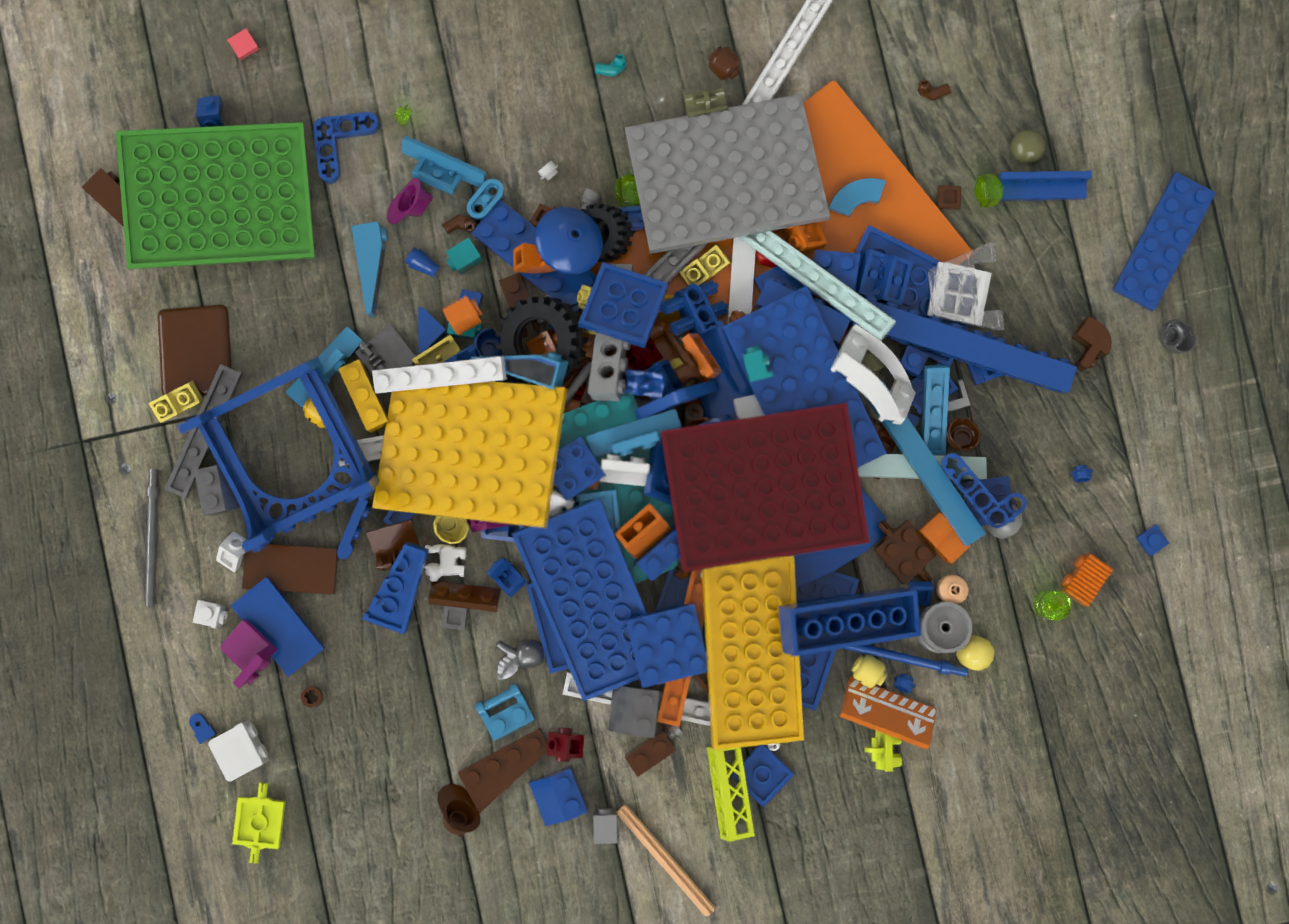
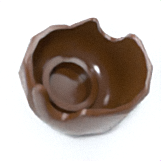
[946,417,981,452]

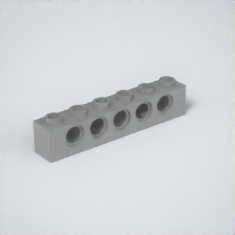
[588,263,636,401]

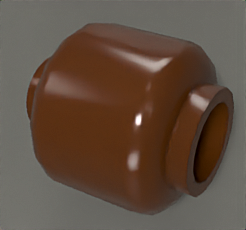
[708,46,741,80]

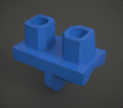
[625,369,668,397]

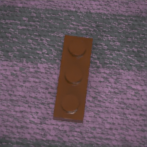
[428,581,501,612]

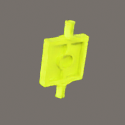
[232,782,286,864]

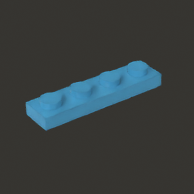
[922,365,950,455]

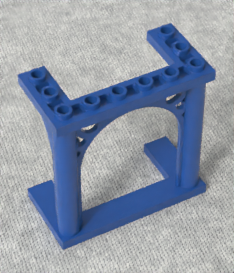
[177,357,379,553]

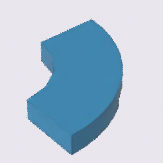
[828,178,886,217]

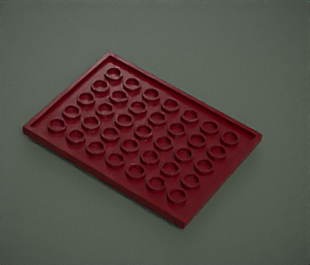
[661,403,870,572]

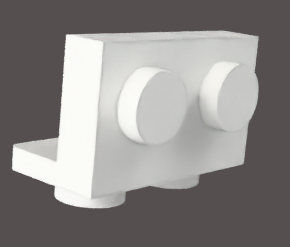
[600,454,649,486]

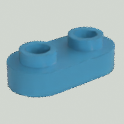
[467,179,504,220]

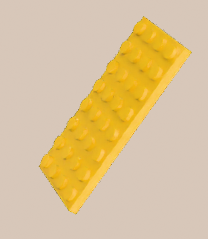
[702,555,804,750]

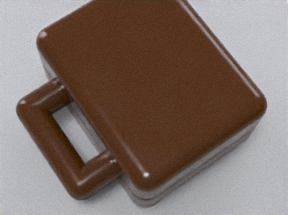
[157,305,232,396]

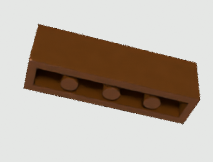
[82,168,124,227]

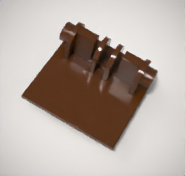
[366,519,420,571]

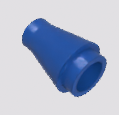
[405,247,440,278]

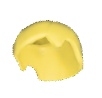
[433,516,469,544]
[956,635,995,671]

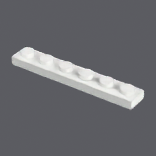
[372,356,507,393]

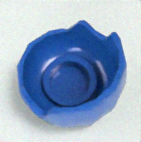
[473,328,503,356]

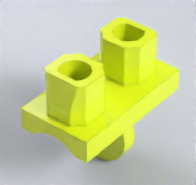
[865,730,902,772]

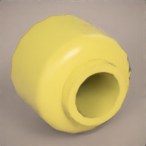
[851,654,887,688]

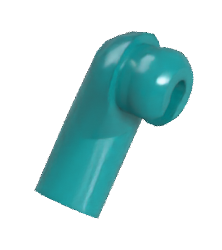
[595,54,627,77]

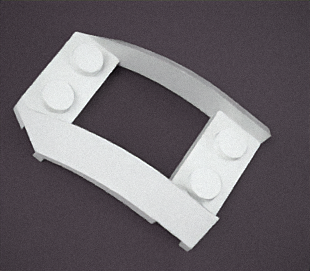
[830,324,916,425]

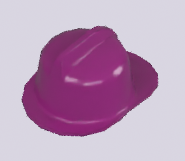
[386,178,433,224]

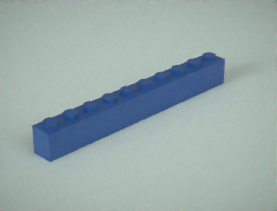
[849,295,1077,394]

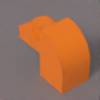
[513,243,555,274]

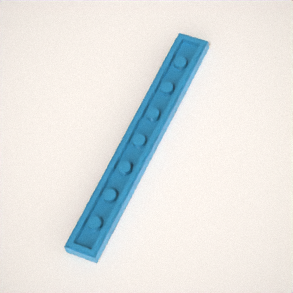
[863,381,986,547]

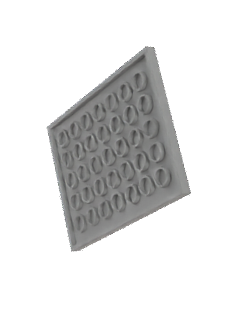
[625,94,830,254]

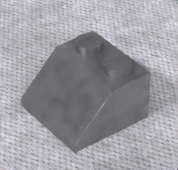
[194,462,249,516]
[608,685,659,738]

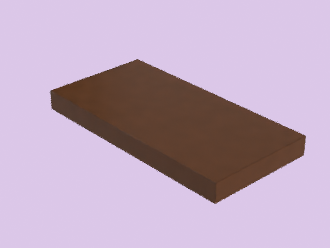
[242,544,339,594]

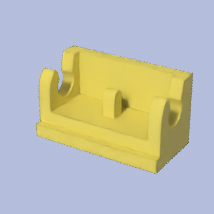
[412,335,461,366]

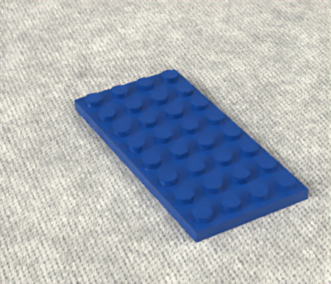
[722,286,887,467]
[512,498,647,702]

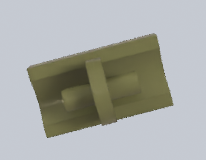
[684,88,728,118]

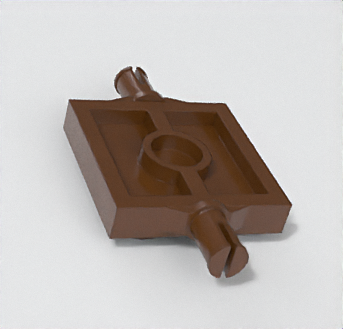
[873,519,937,584]

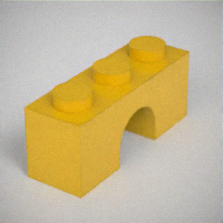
[338,359,389,433]

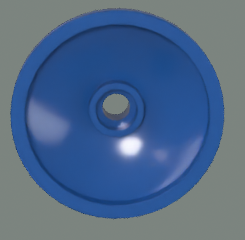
[535,207,603,275]

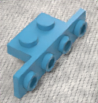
[402,136,486,195]
[286,327,363,407]
[586,409,681,458]

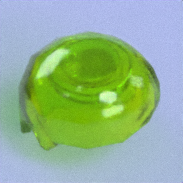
[613,173,640,207]
[975,173,1004,208]

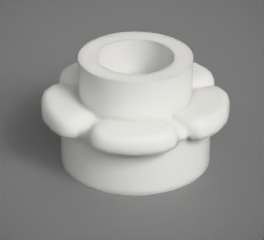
[538,160,558,181]

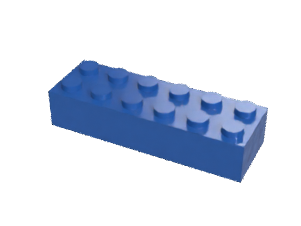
[778,587,921,656]

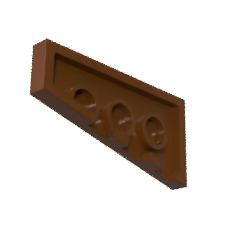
[458,728,548,814]

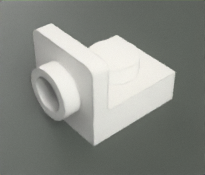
[216,532,246,573]
[192,600,228,629]

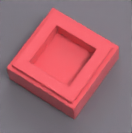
[227,28,259,61]

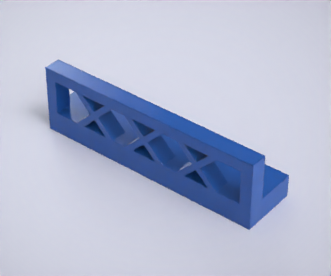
[995,171,1092,201]

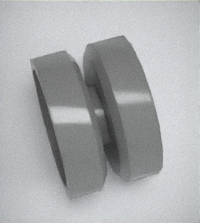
[916,602,972,653]

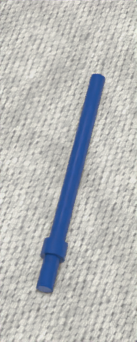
[843,645,968,677]

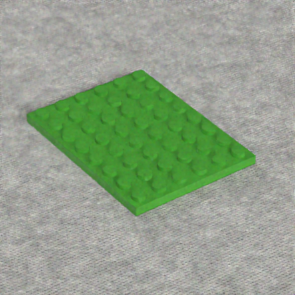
[116,122,315,270]

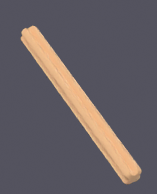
[617,805,715,916]

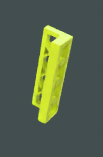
[706,746,755,842]

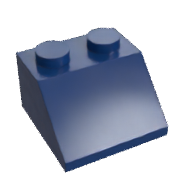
[529,765,588,826]

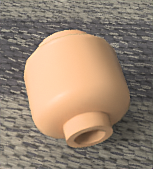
[936,575,969,604]

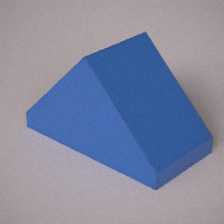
[418,307,447,354]

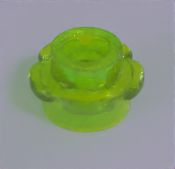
[393,105,413,126]

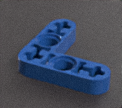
[313,112,380,184]
[634,380,718,420]

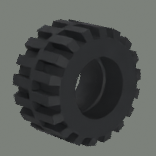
[572,204,633,262]

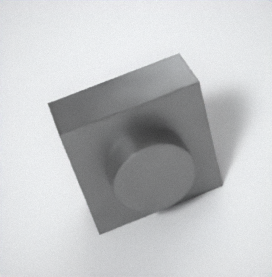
[442,606,468,630]

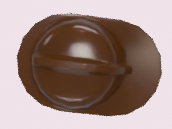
[437,784,481,838]

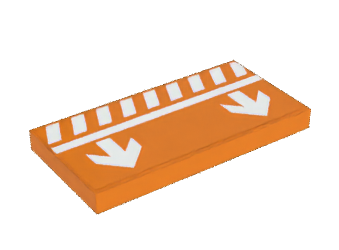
[840,676,937,750]

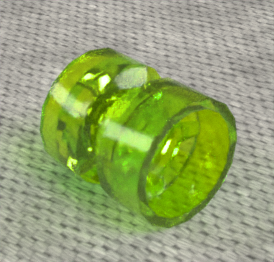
[1033,590,1071,621]

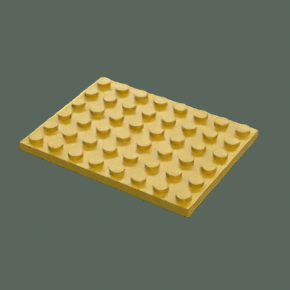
[372,381,567,528]

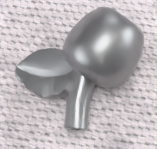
[495,639,544,680]

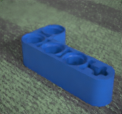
[942,453,1027,528]

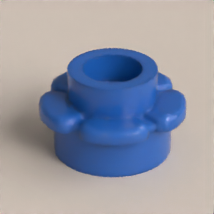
[1070,465,1093,483]
[894,673,916,693]

